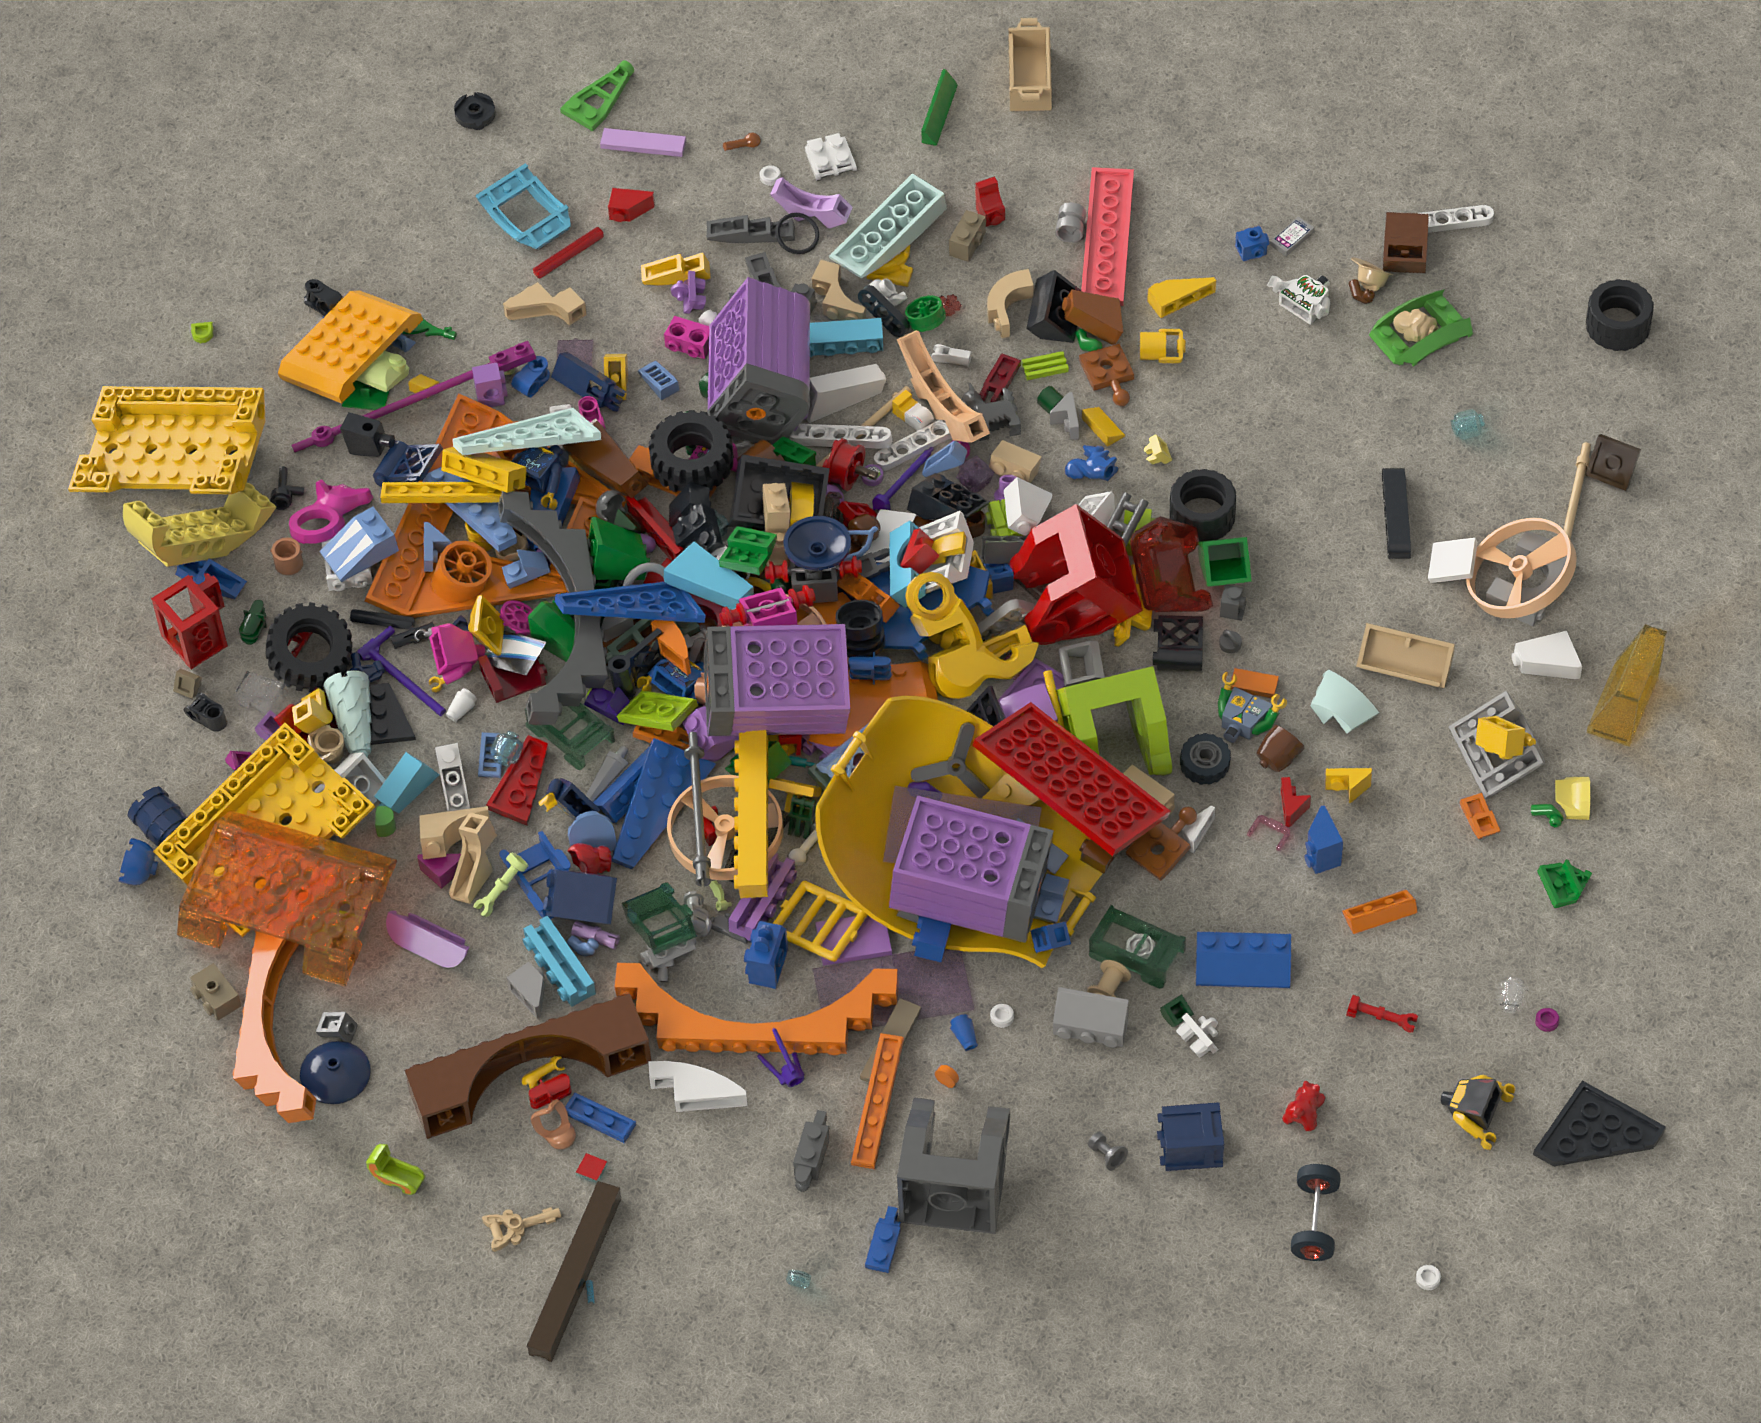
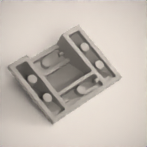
[1449,691,1545,799]

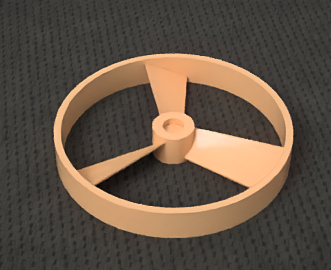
[1466,518,1577,618]
[667,775,783,880]

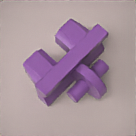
[671,270,706,314]

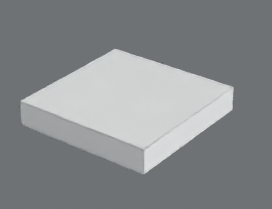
[1428,538,1478,583]

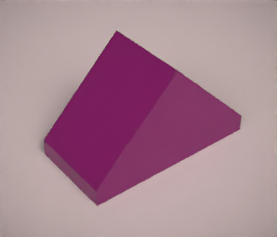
[417,854,461,889]

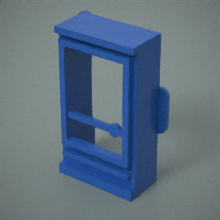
[499,831,571,919]

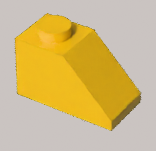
[604,354,628,400]

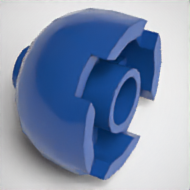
[119,838,159,885]

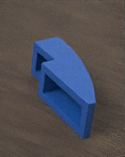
[175,558,247,599]

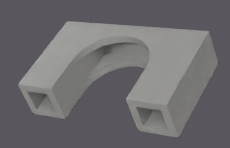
[1485,531,1567,626]

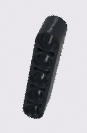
[1382,468,1411,559]

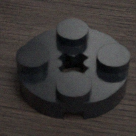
[454,92,496,130]

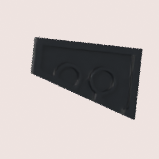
[369,683,416,745]

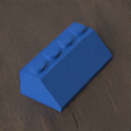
[1196,932,1291,988]

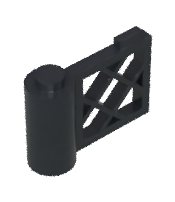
[1153,615,1203,671]
[608,628,666,699]

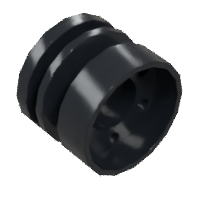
[835,600,886,658]

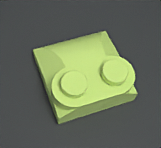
[356,351,409,392]

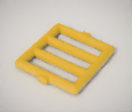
[772,881,868,962]

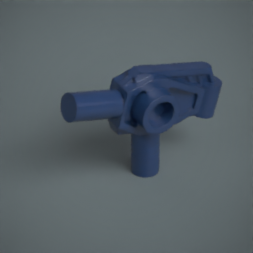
[345,652,385,683]

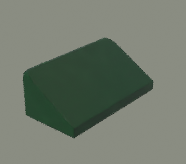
[614,509,646,534]

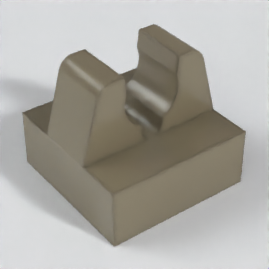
[173,669,202,699]

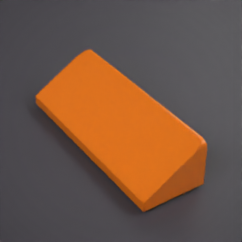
[1342,890,1418,934]

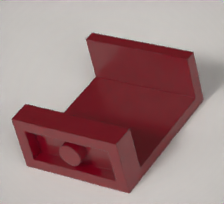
[478,655,548,703]

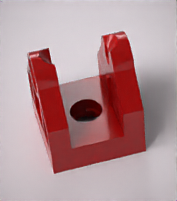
[1010,504,1143,645]

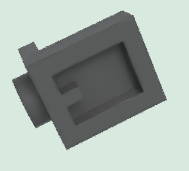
[316,1012,358,1043]

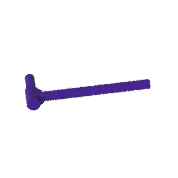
[356,626,446,716]

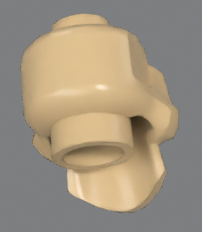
[1393,309,1439,342]

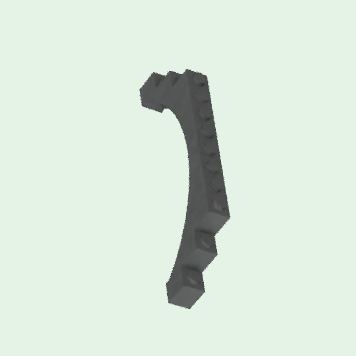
[498,491,610,725]

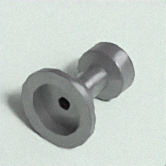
[1088,1132,1128,1171]

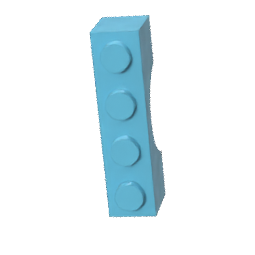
[889,520,926,608]

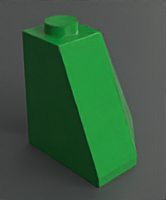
[528,600,575,662]

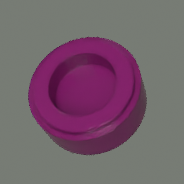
[1535,1008,1559,1032]

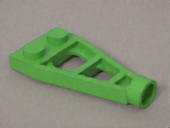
[560,60,635,131]

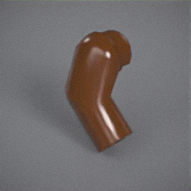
[1348,279,1375,304]

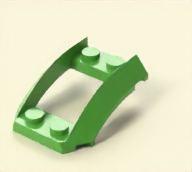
[1369,289,1473,366]

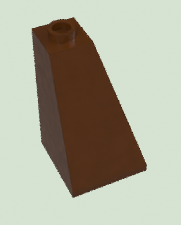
[562,418,649,498]

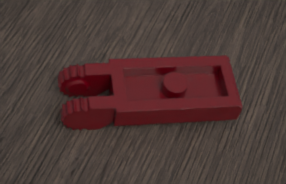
[979,353,1021,402]

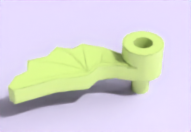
[709,880,732,911]

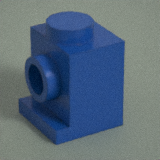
[1030,921,1071,953]

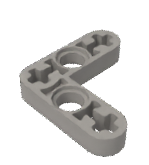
[977,599,1036,641]

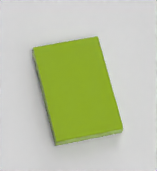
[617,690,698,731]

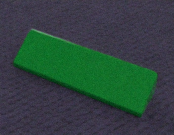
[921,69,958,146]

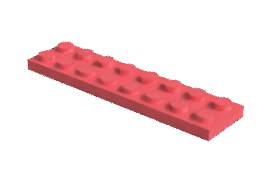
[1081,167,1134,306]

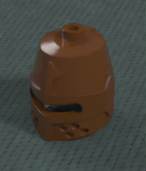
[1256,725,1305,772]

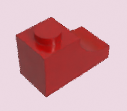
[975,176,1005,227]

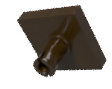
[1585,434,1641,491]

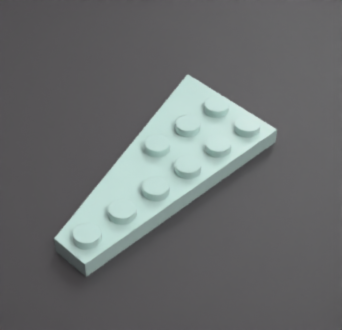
[453,408,601,455]

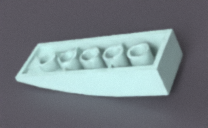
[829,174,947,279]

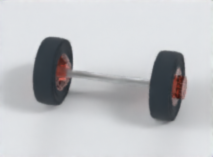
[1291,1164,1341,1261]

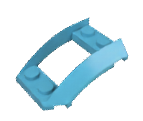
[475,163,571,250]

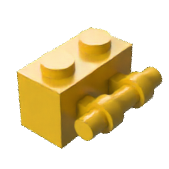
[1476,716,1536,759]

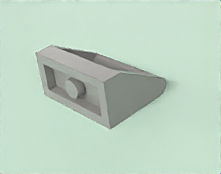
[1059,641,1105,687]

